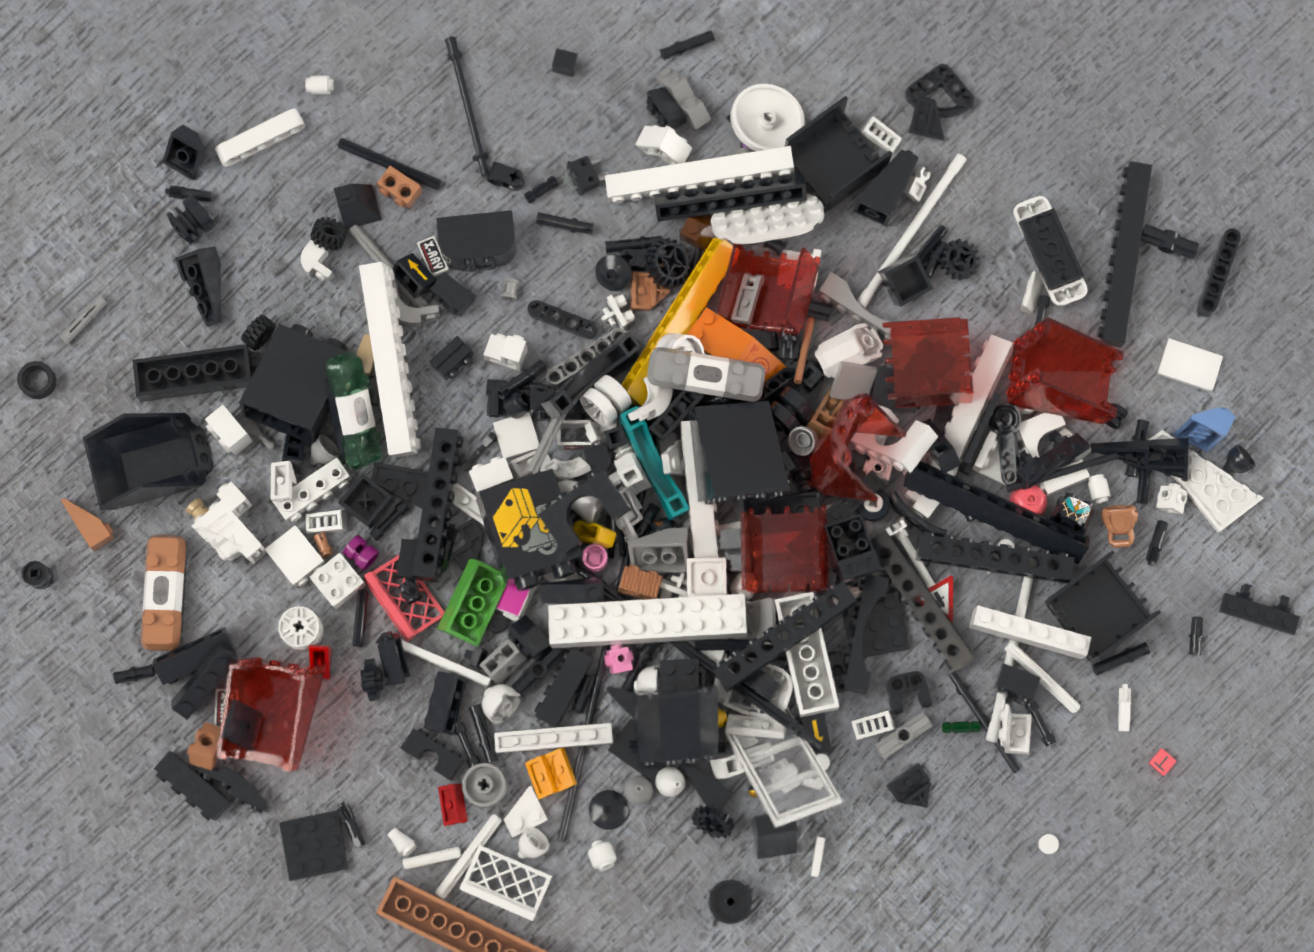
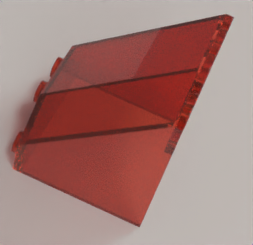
[810,393,906,501]

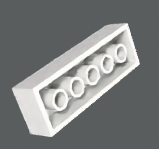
[775,592,839,717]

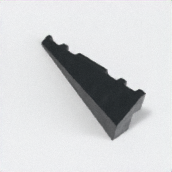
[1090,438,1189,481]

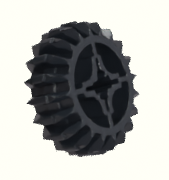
[643,238,693,289]

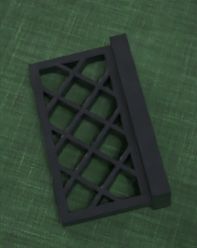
[958,393,1000,475]

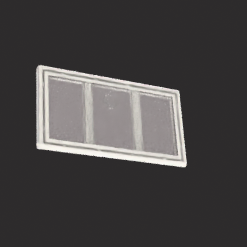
[724,707,842,828]

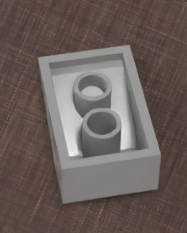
[628,528,692,573]

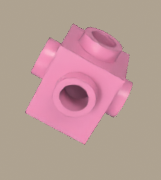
[604,644,634,674]

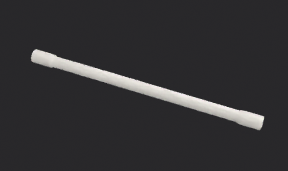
[857,154,966,309]
[986,559,1037,743]

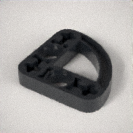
[905,64,974,118]

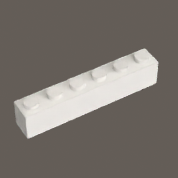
[969,606,1091,659]

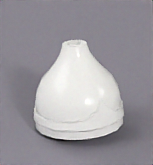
[655,766,685,797]
[518,827,549,859]

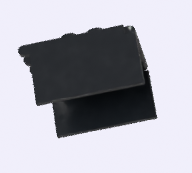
[785,96,892,214]
[1044,550,1161,664]

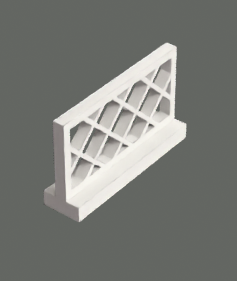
[460,845,552,921]

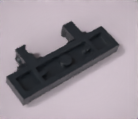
[1016,430,1089,488]
[1219,583,1300,636]

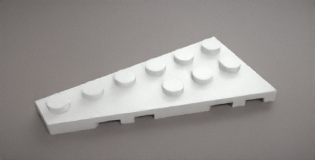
[1149,430,1264,533]

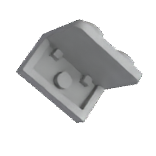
[733,598,776,639]

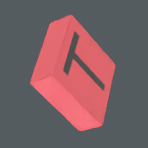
[1148,748,1177,776]

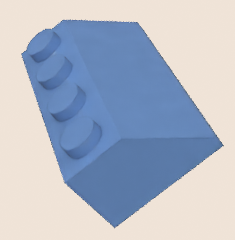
[1173,407,1236,452]

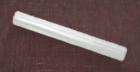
[1005,642,1080,713]
[435,814,502,899]

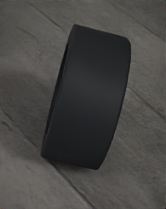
[17,361,57,399]

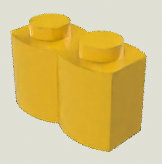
[573,521,616,548]

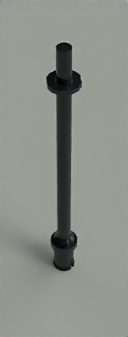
[445,36,489,177]

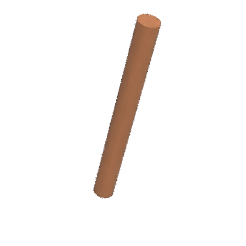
[794,317,815,384]

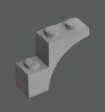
[655,68,711,130]

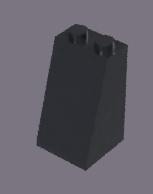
[853,150,919,227]
[751,811,798,859]

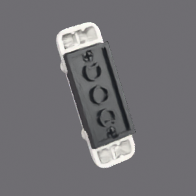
[1013,196,1088,306]

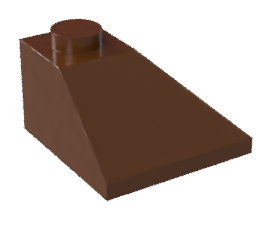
[679,214,718,252]

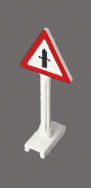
[886,516,953,622]

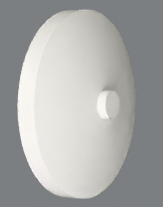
[731,84,805,151]

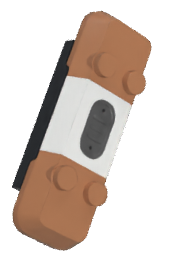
[141,535,187,651]

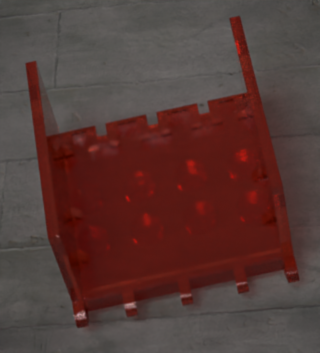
[717,243,820,335]
[882,317,974,408]
[740,505,828,593]

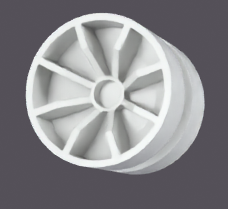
[580,375,632,427]

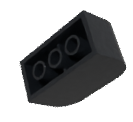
[436,210,516,272]

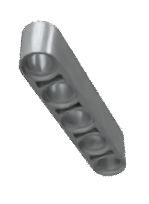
[546,328,626,389]

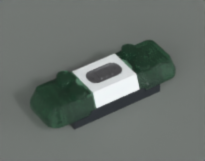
[324,353,381,470]

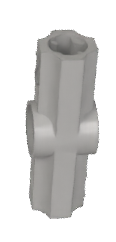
[874,712,932,760]

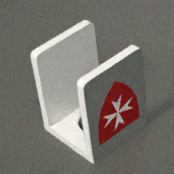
[557,420,591,450]

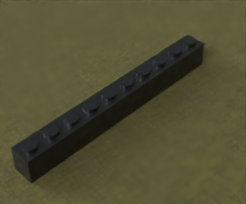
[1097,161,1152,348]
[903,461,1090,564]

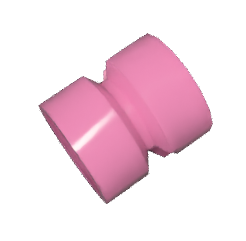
[582,544,608,573]

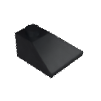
[162,125,205,181]
[333,184,382,230]

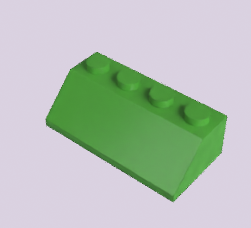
[437,559,505,646]

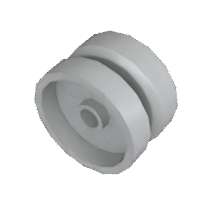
[462,763,507,808]

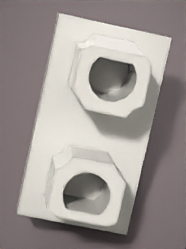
[601,294,635,330]
[660,572,687,599]

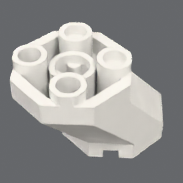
[815,323,883,378]

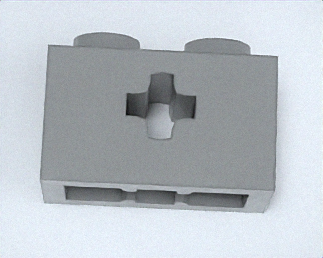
[480,639,527,685]

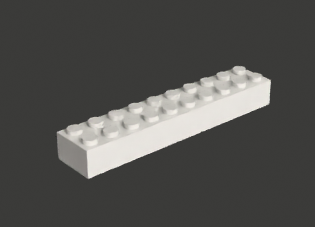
[359,262,421,458]
[548,594,747,648]

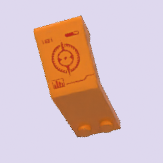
[687,307,787,382]

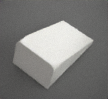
[508,450,551,480]

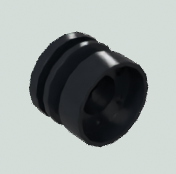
[166,195,216,245]

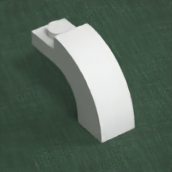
[627,377,673,421]

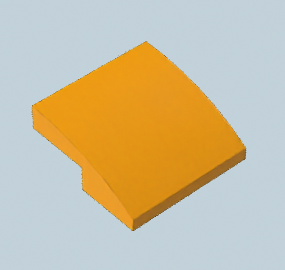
[525,748,577,800]

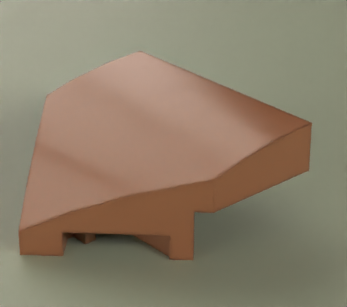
[630,272,671,311]

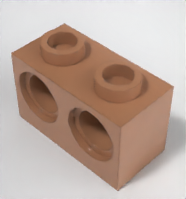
[377,166,422,209]

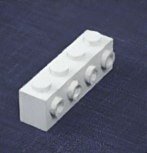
[273,458,352,523]

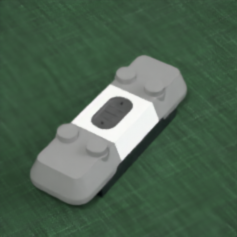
[647,347,765,402]

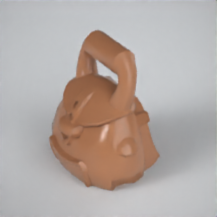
[1101,505,1138,548]

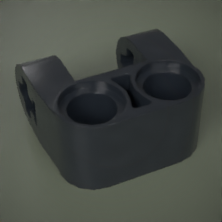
[887,671,932,715]

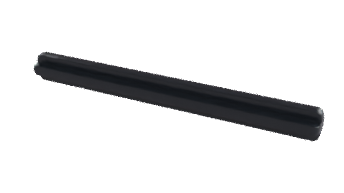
[337,138,441,190]

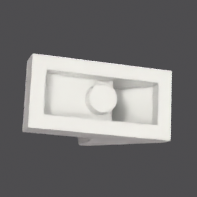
[271,461,297,502]

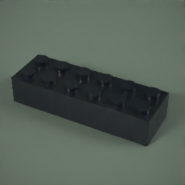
[132,344,253,402]

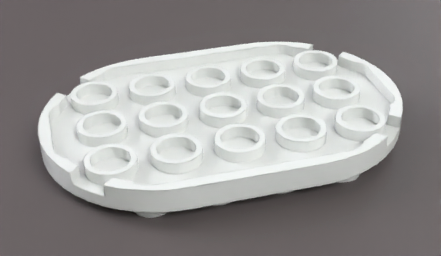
[711,194,824,244]

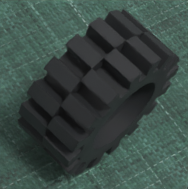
[310,217,347,251]
[241,314,276,351]

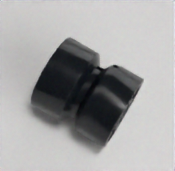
[22,561,54,590]

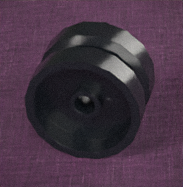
[708,879,753,924]

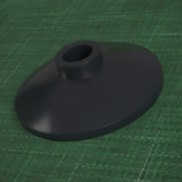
[595,254,632,291]
[589,790,628,830]

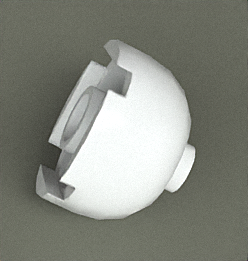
[634,665,660,693]
[482,684,521,724]

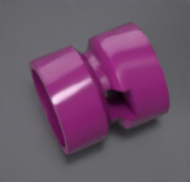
[343,535,380,571]

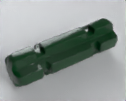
[942,721,981,733]

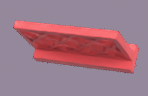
[363,555,444,642]

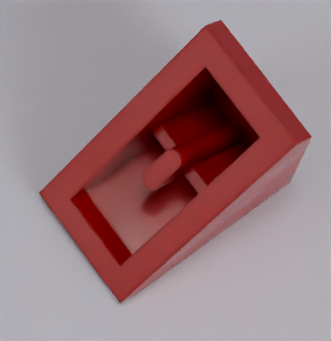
[309,645,332,679]

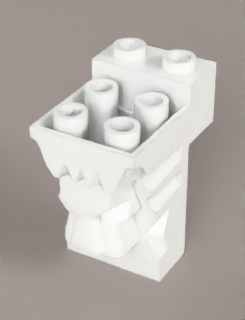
[192,482,267,565]

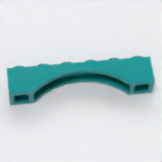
[618,406,690,521]

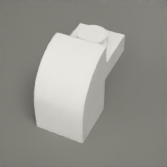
[301,240,334,282]
[584,416,621,446]

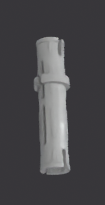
[59,295,108,344]

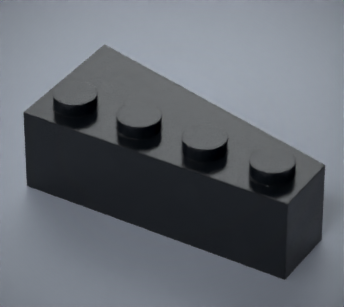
[530,387,594,421]

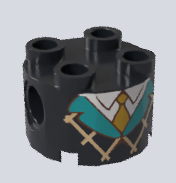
[1050,492,1094,534]

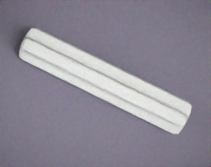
[403,847,461,869]

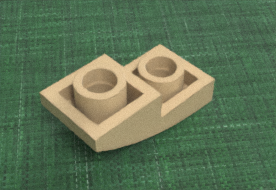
[352,334,375,376]

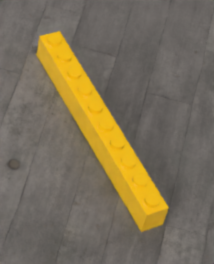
[621,238,739,406]

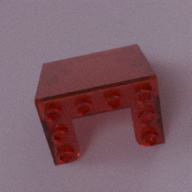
[1006,317,1123,424]
[216,657,324,772]

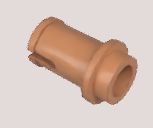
[313,532,333,558]

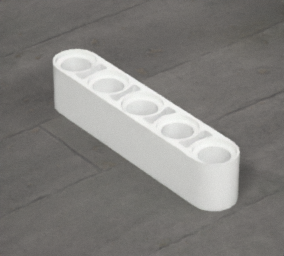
[215,109,305,167]

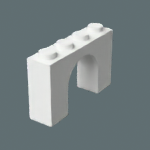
[851,405,938,473]
[1017,407,1090,496]

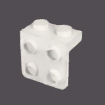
[999,704,1032,754]

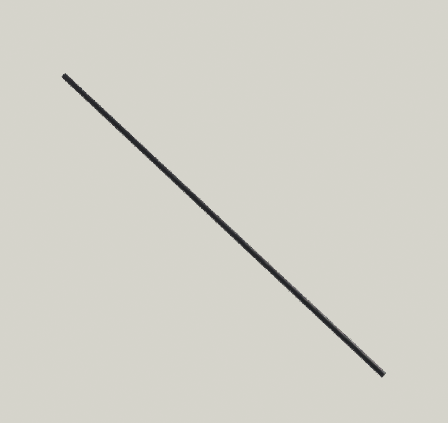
[557,248,702,842]

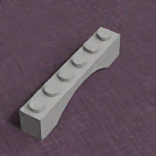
[818,272,927,355]

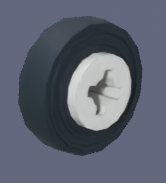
[856,489,890,521]

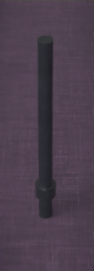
[1006,452,1118,493]
[948,671,1021,773]

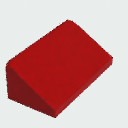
[438,783,468,826]

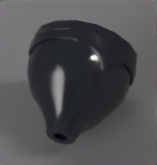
[1222,444,1256,474]

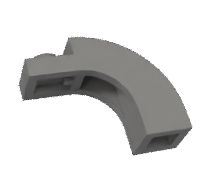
[392,282,440,328]

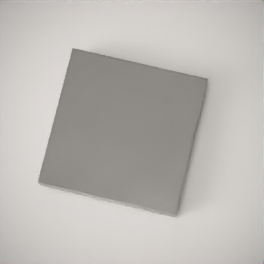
[829,361,878,404]

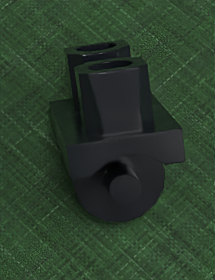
[779,325,798,359]

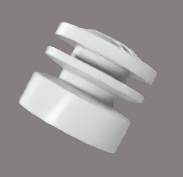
[278,606,324,651]

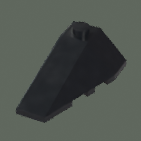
[175,246,221,327]

